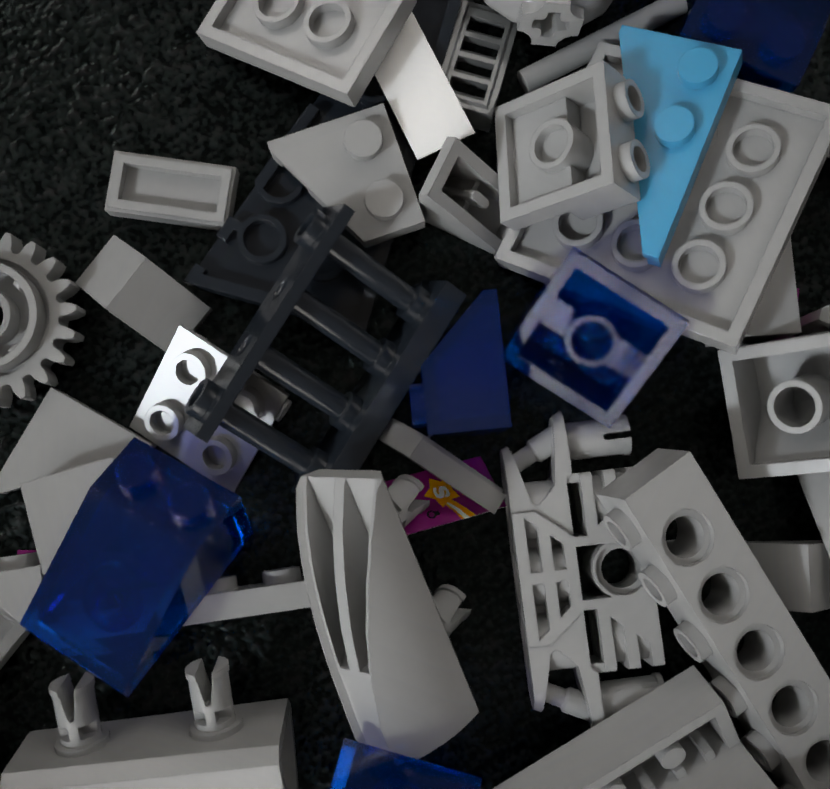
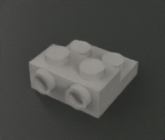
[494,60,650,231]

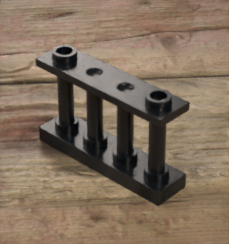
[183,204,467,495]

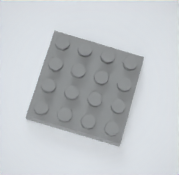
[494,41,830,355]

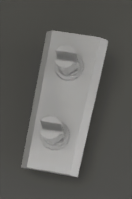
[296,469,479,769]
[0,656,298,789]

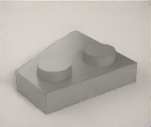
[267,103,425,248]

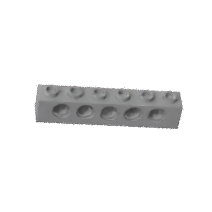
[596,448,830,789]

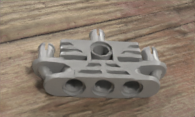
[500,411,675,728]

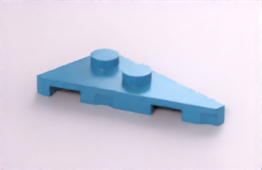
[619,25,742,267]

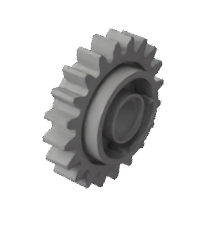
[0,232,86,408]

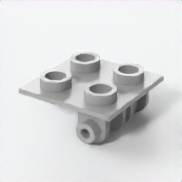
[129,324,292,495]

